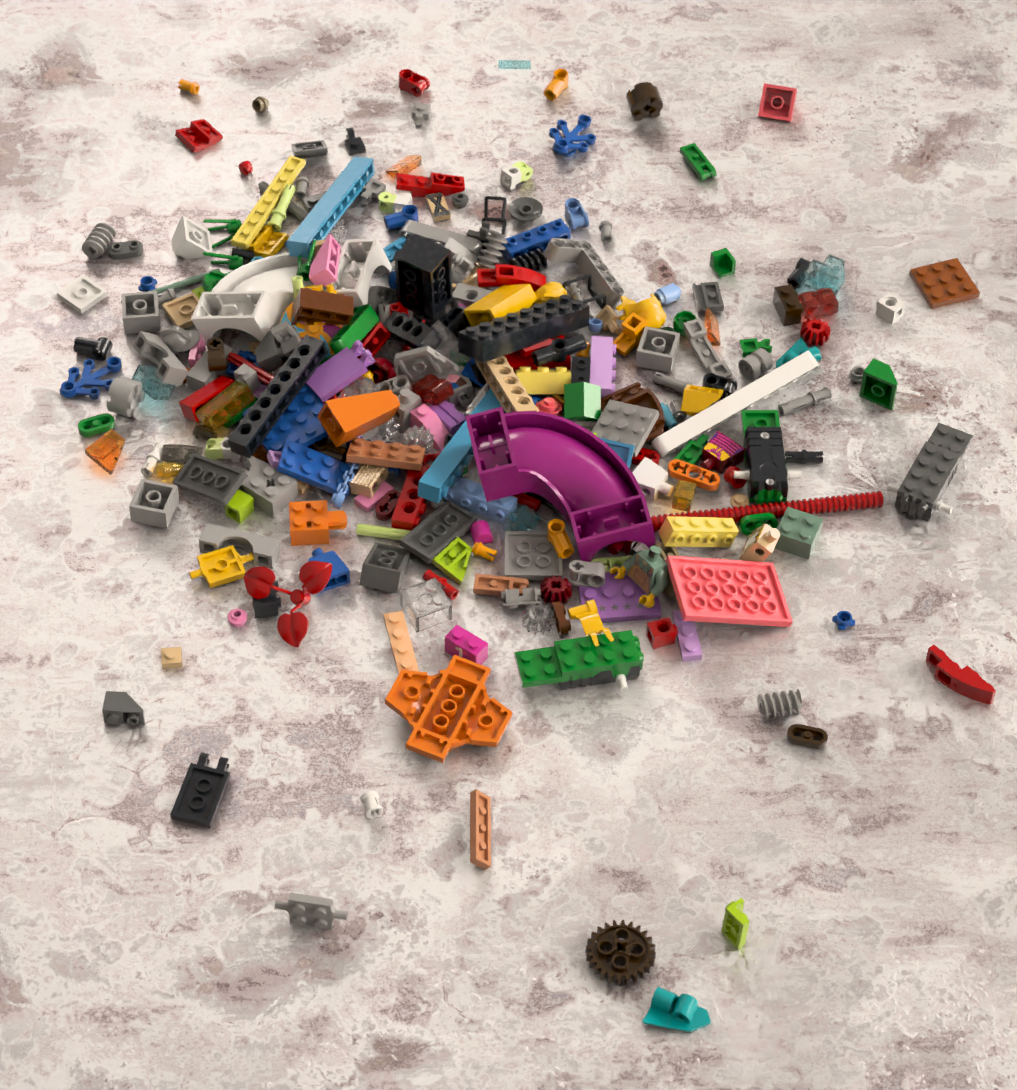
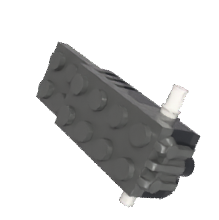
[887,422,973,522]

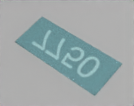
[498,60,531,69]

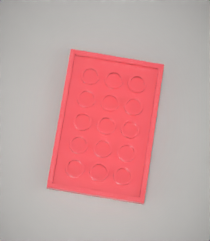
[665,555,793,627]

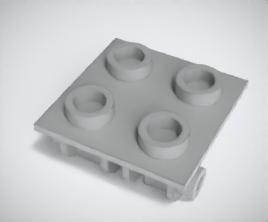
[444,237,478,279]

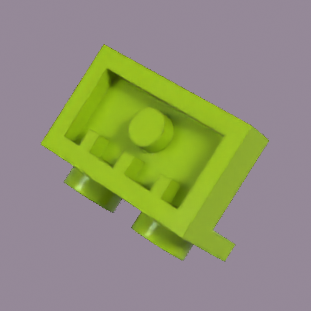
[721,898,750,950]

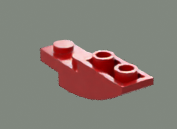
[395,172,465,197]
[476,264,547,292]
[926,645,996,704]

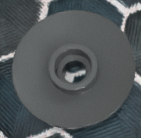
[509,197,543,222]

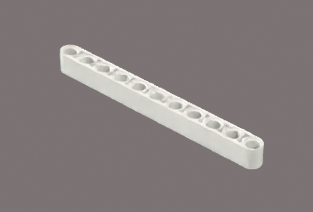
[651,351,820,458]

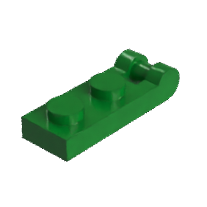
[680,143,717,181]

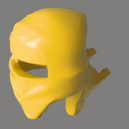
[615,293,666,329]

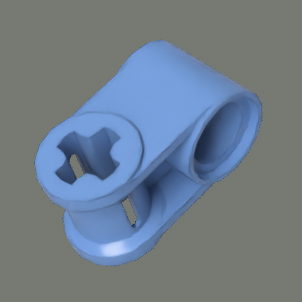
[564,198,589,230]

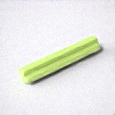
[356,523,411,540]

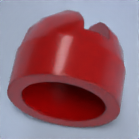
[238,161,253,176]

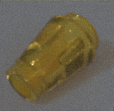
[156,461,184,479]

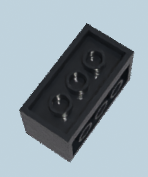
[394,234,453,322]

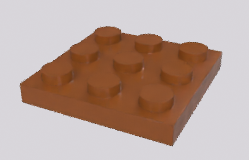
[909,258,980,309]

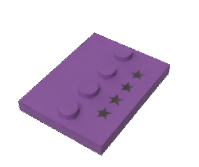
[577,571,661,623]

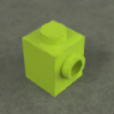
[225,490,255,524]

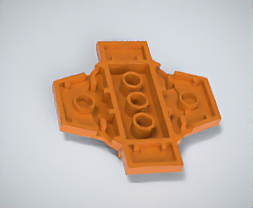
[385,655,513,763]

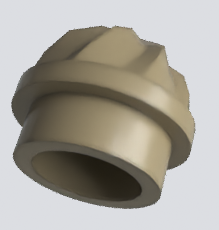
[252,96,269,113]

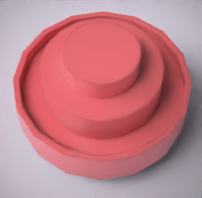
[535,397,562,416]

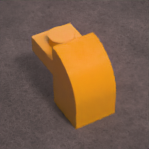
[613,312,647,356]

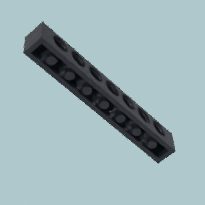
[227,335,328,458]

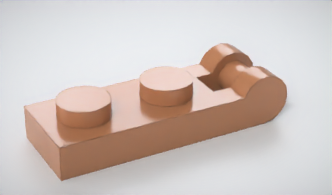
[473,574,529,596]

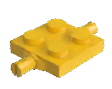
[189,545,254,588]

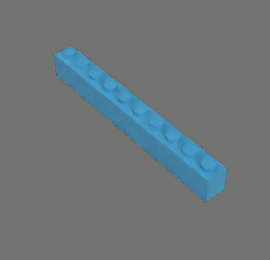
[286,156,375,258]
[417,388,506,503]

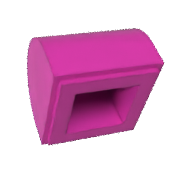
[470,520,493,544]

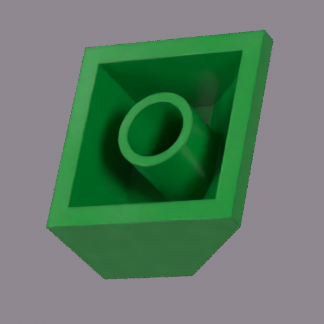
[859,358,898,411]

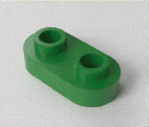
[78,413,115,437]
[739,513,778,535]

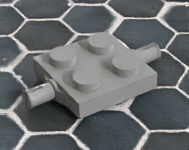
[275,892,348,930]

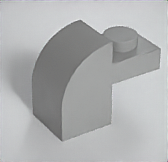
[271,321,302,359]

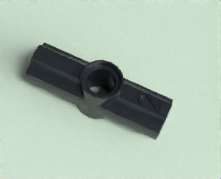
[531,334,587,367]

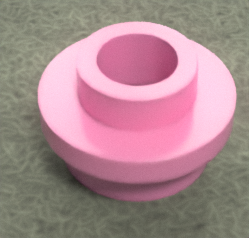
[228,609,247,627]

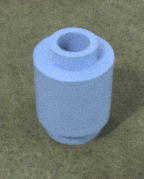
[654,283,681,305]

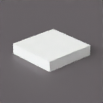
[57,275,108,314]

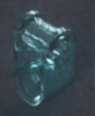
[504,505,540,533]

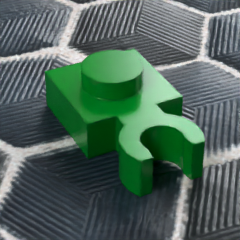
[739,338,772,358]

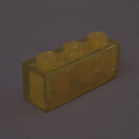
[195,381,255,432]

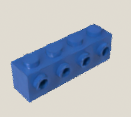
[500,218,571,263]

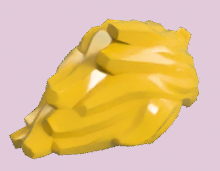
[531,282,567,307]

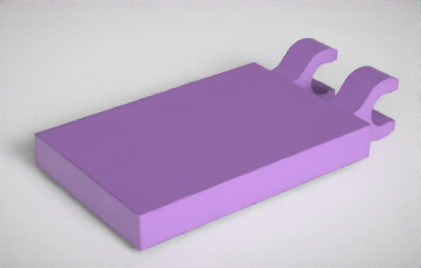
[306,340,375,402]

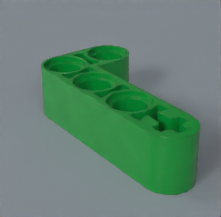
[328,304,379,355]

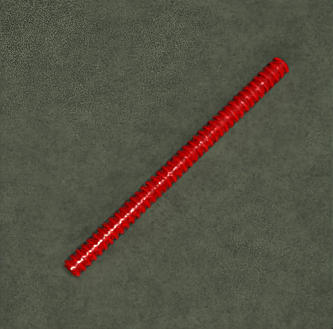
[651,491,884,532]

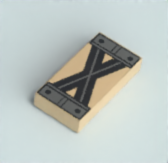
[425,192,451,222]

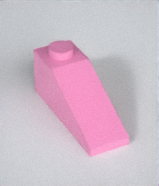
[309,234,341,287]
[410,403,452,453]

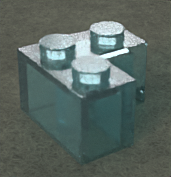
[803,254,845,297]

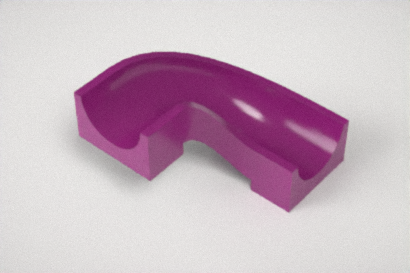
[465,407,656,562]

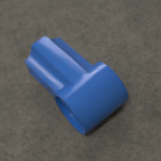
[384,205,419,230]

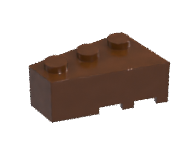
[291,288,354,325]

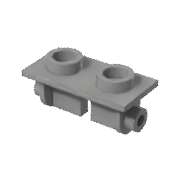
[501,587,542,609]

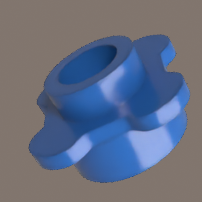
[138,276,157,292]
[832,611,855,631]

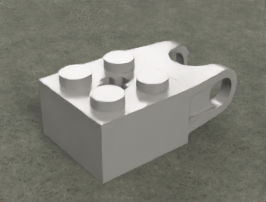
[237,456,298,518]

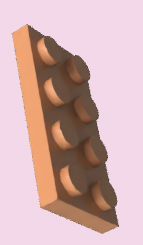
[346,438,426,471]

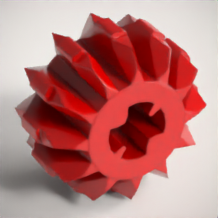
[800,317,831,347]

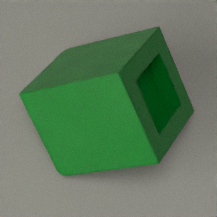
[710,248,736,278]

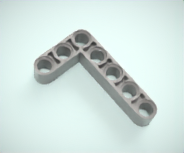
[543,238,624,308]

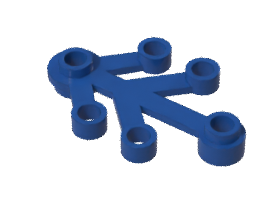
[549,115,596,154]
[59,356,122,400]

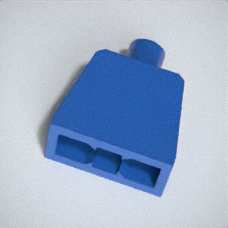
[308,548,350,594]

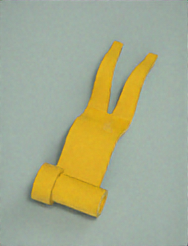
[567,599,614,647]

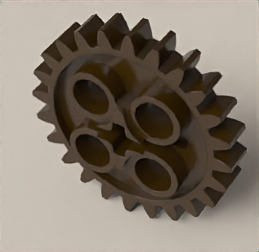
[585,920,656,985]

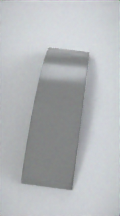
[683,318,732,378]

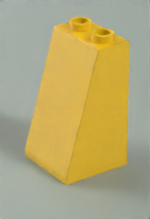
[464,284,537,327]

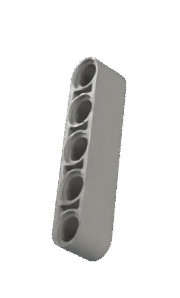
[399,220,483,256]

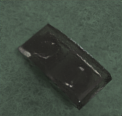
[161,444,203,466]

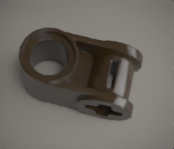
[207,337,227,372]

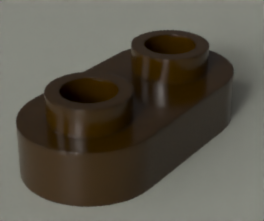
[787,724,828,749]

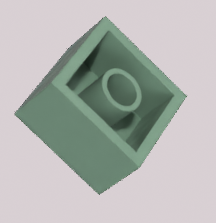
[774,507,824,560]

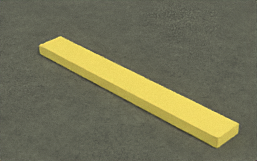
[231,156,306,250]

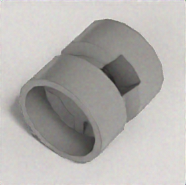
[738,348,773,380]

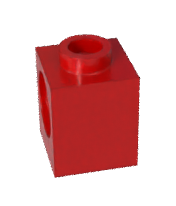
[646,617,678,649]

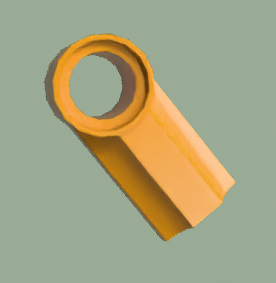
[544,68,568,101]
[547,519,574,559]

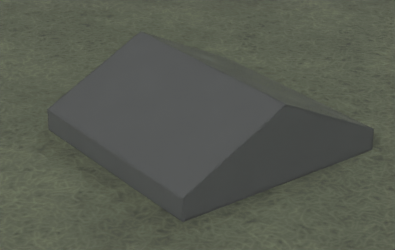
[291,140,328,158]

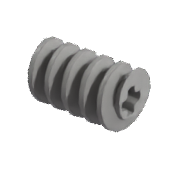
[82,222,116,259]
[478,230,508,269]
[757,689,802,719]

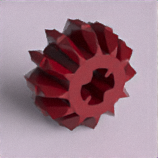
[540,575,572,605]

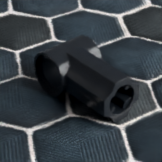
[787,258,818,290]
[73,337,113,361]

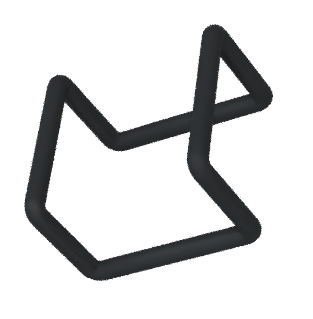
[482,196,507,235]
[562,274,606,309]

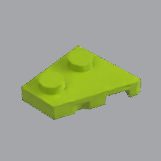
[432,537,472,585]

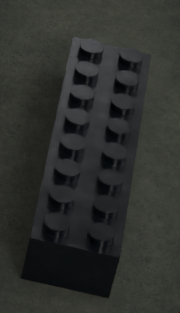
[458,295,590,363]

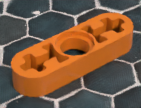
[668,459,720,491]

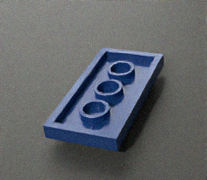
[276,439,355,499]

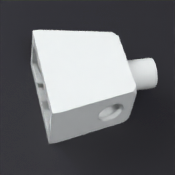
[632,457,674,500]

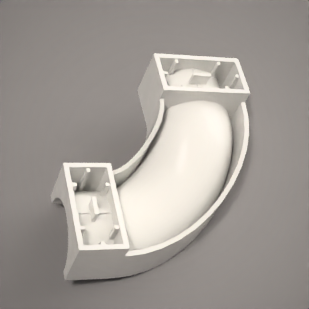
[191,239,392,345]

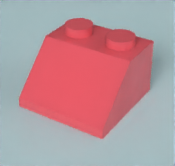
[758,83,797,122]

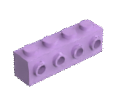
[590,336,616,398]

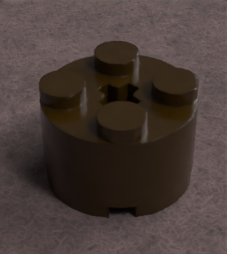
[626,82,663,121]

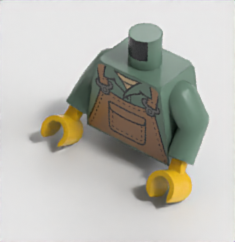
[610,546,668,608]

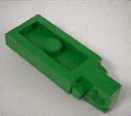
[673,434,709,473]

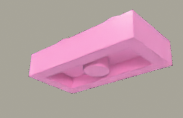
[188,335,206,368]

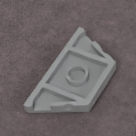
[394,346,459,384]

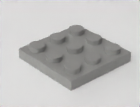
[591,400,660,457]
[504,531,563,580]

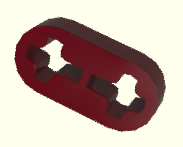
[375,490,401,521]

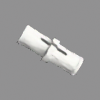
[141,442,167,477]

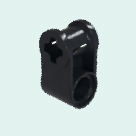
[702,373,738,400]

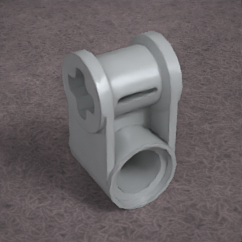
[568,560,605,588]

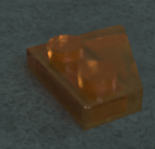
[85,429,125,475]

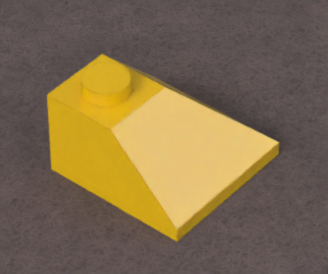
[681,384,724,416]

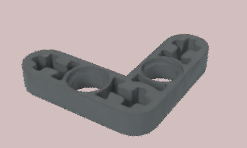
[368,286,398,317]

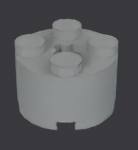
[107,376,145,418]

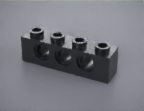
[383,310,443,350]

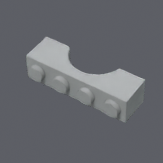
[133,331,188,387]
[199,523,280,569]

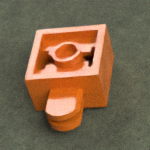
[289,500,347,546]

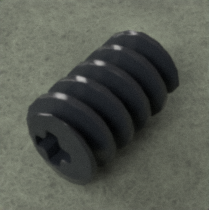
[508,248,548,271]

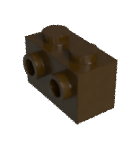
[773,284,804,326]

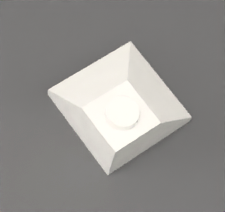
[171,216,213,259]

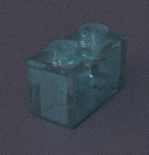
[132,365,176,400]

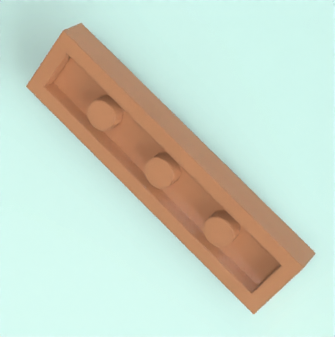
[470,789,491,870]

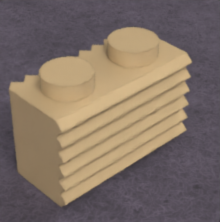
[349,464,389,498]

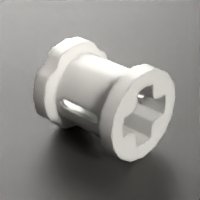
[360,791,383,819]

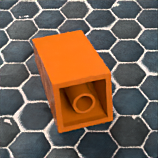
[317,390,400,448]

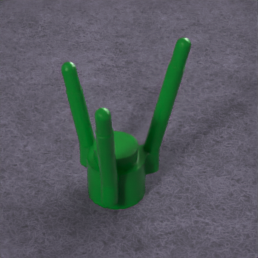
[203,218,242,248]
[297,240,316,281]
[203,252,243,275]

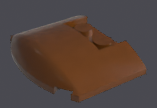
[601,382,665,441]

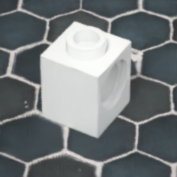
[876,293,905,324]

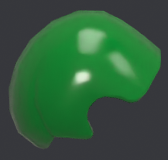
[673,311,697,337]

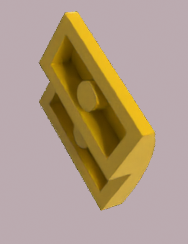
[242,225,289,258]

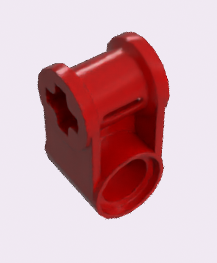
[399,69,430,97]

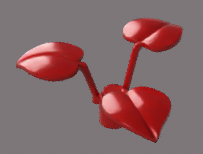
[243,561,332,648]

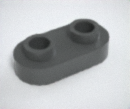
[108,240,143,260]

